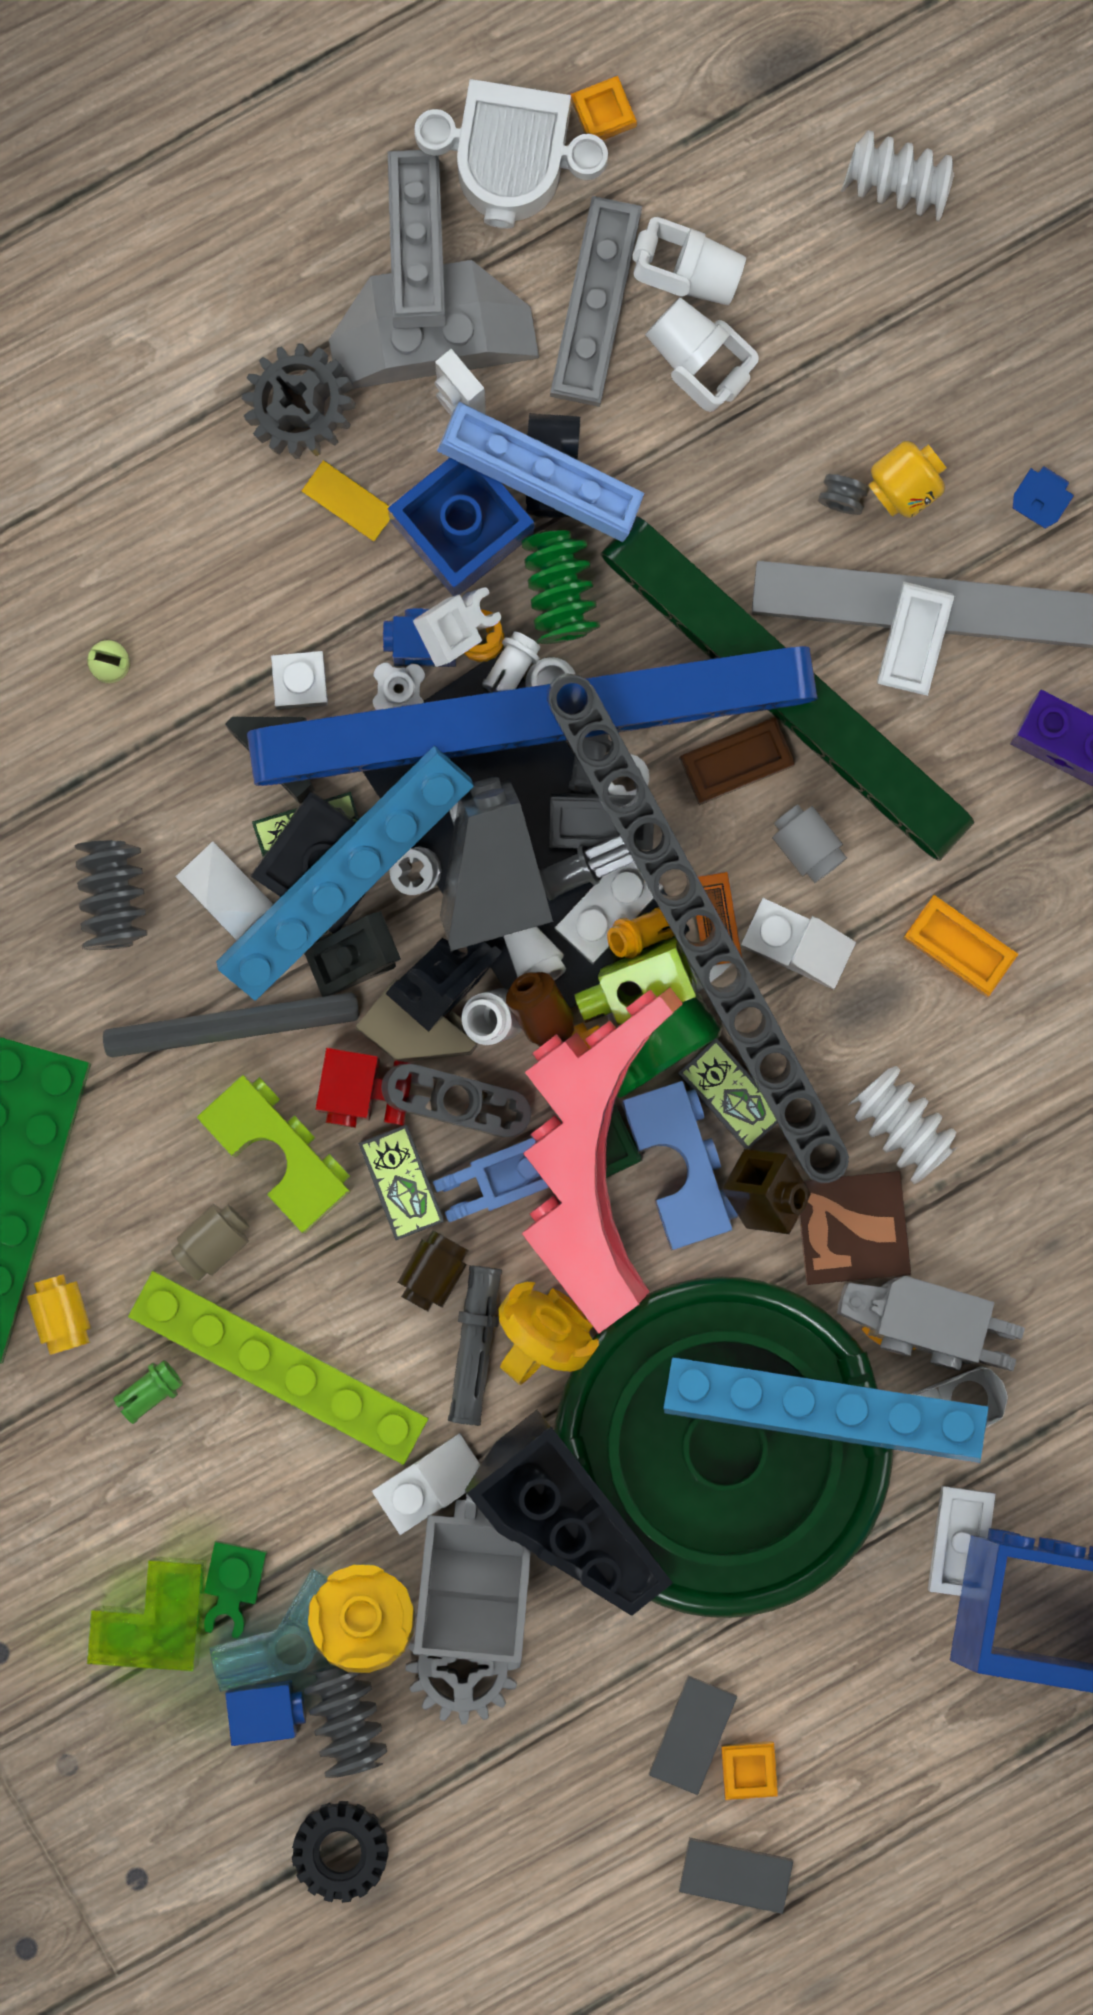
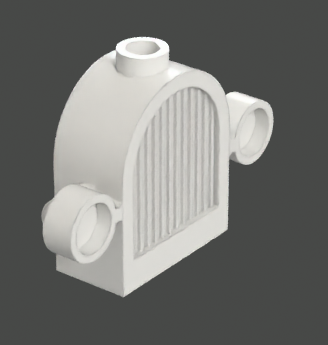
[415,79,608,229]

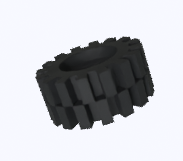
[292,1801,389,1903]

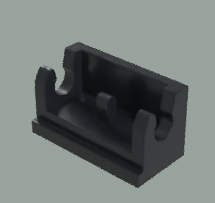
[386,937,502,1032]

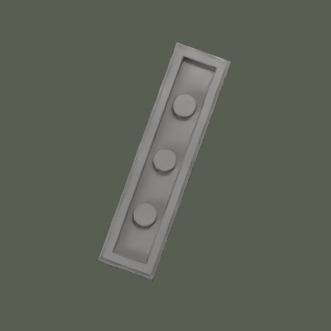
[388,150,445,328]
[550,196,642,407]

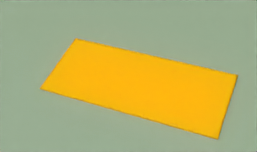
[301,460,390,542]

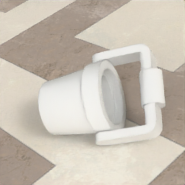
[633,217,746,305]
[645,297,759,412]

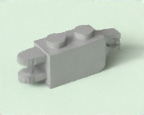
[837,1276,1025,1371]

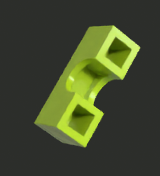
[197,1075,351,1234]

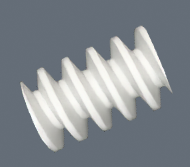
[841,130,954,222]
[848,1066,957,1184]

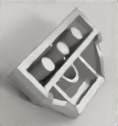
[329,260,539,389]

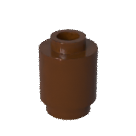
[506,972,574,1047]

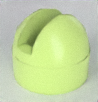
[87,640,130,683]

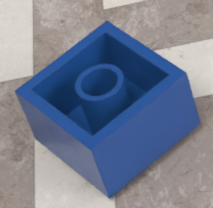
[387,458,534,596]

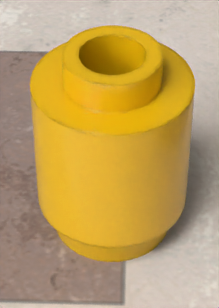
[27,1274,91,1355]

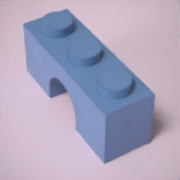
[622,1081,738,1251]

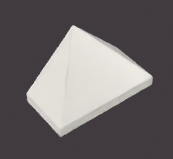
[175,841,273,941]

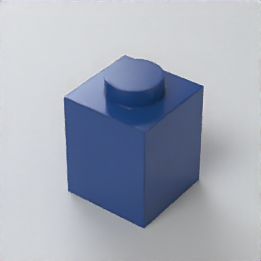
[225,1680,306,1746]

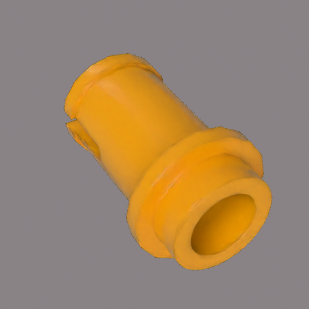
[607,907,674,959]

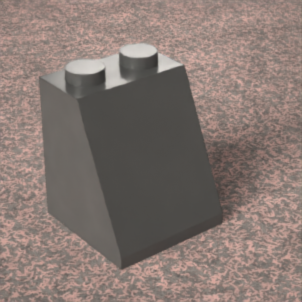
[440,777,553,951]

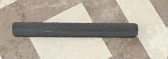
[103,993,359,1057]

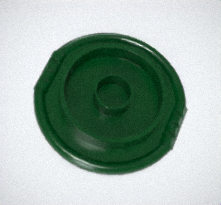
[554,1276,894,1618]

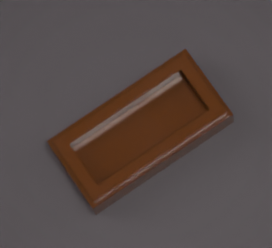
[679,717,795,805]

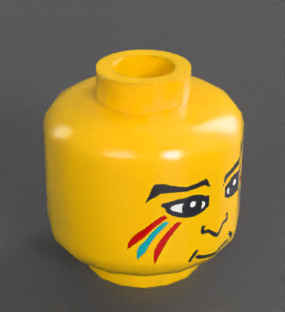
[868,441,947,518]

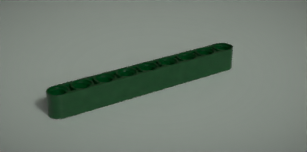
[600,516,975,861]

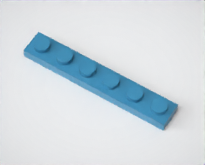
[216,746,474,1001]
[663,1357,988,1463]

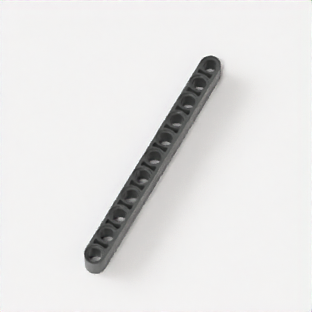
[547,673,849,1183]

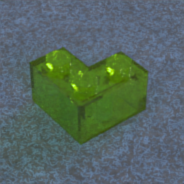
[87,1556,207,1671]

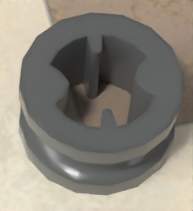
[818,474,869,515]

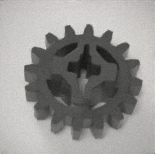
[242,344,356,459]

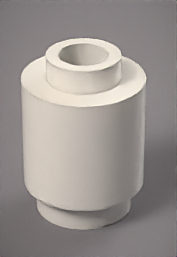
[462,988,522,1045]

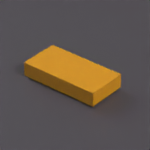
[903,895,1019,998]

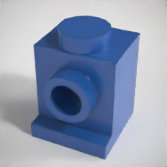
[383,608,456,667]

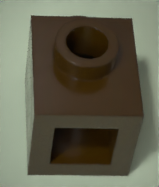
[722,1149,811,1234]

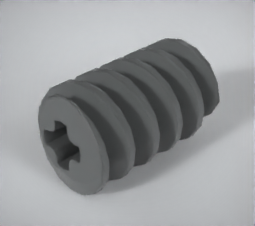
[75,840,148,950]
[304,1665,387,1778]

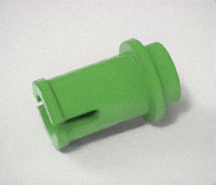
[113,1360,183,1424]

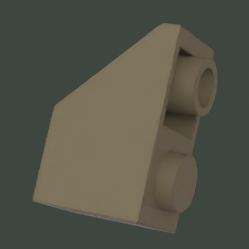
[356,978,477,1062]

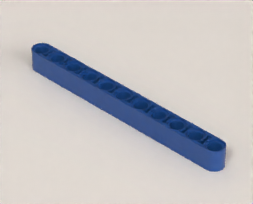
[246,646,818,786]

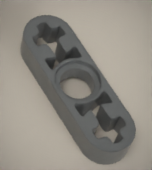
[381,1064,531,1137]

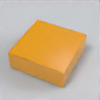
[571,76,637,140]
[721,1741,778,1800]

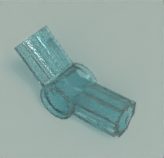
[209,1568,328,1692]

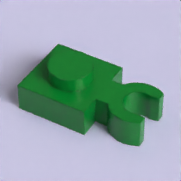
[204,1540,267,1639]

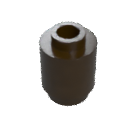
[397,1230,469,1312]

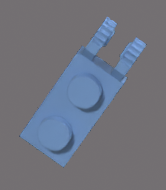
[433,1138,549,1222]

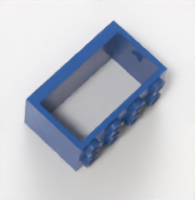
[950,1528,1093,1693]

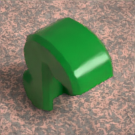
[617,993,722,1098]

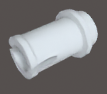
[482,631,541,693]

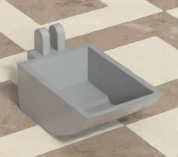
[413,1494,531,1664]

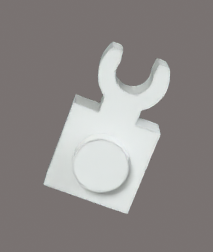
[413,587,501,667]

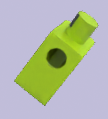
[574,937,697,1026]

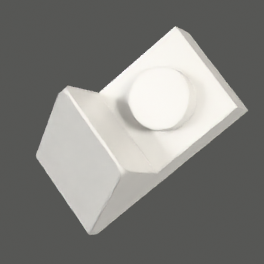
[740,898,856,990]
[372,1433,480,1535]

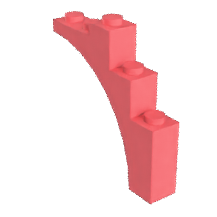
[522,987,683,1334]

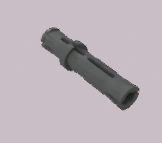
[448,1265,502,1426]

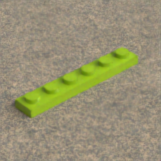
[128,1271,429,1465]

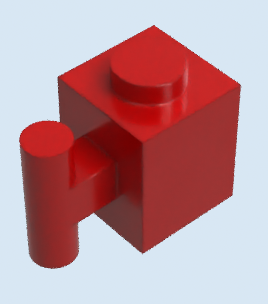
[315,1048,412,1128]

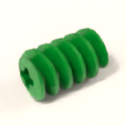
[521,530,600,644]

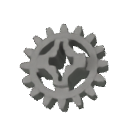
[406,1641,520,1724]

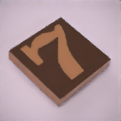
[799,1171,911,1285]

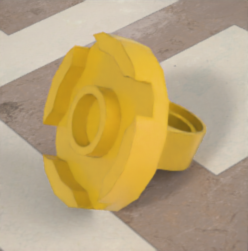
[498,1281,599,1385]
[308,1564,415,1673]

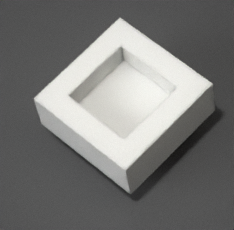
[271,651,328,710]

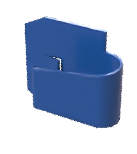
[1013,466,1074,529]

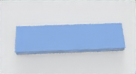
[437,402,644,542]

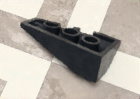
[465,1410,673,1616]

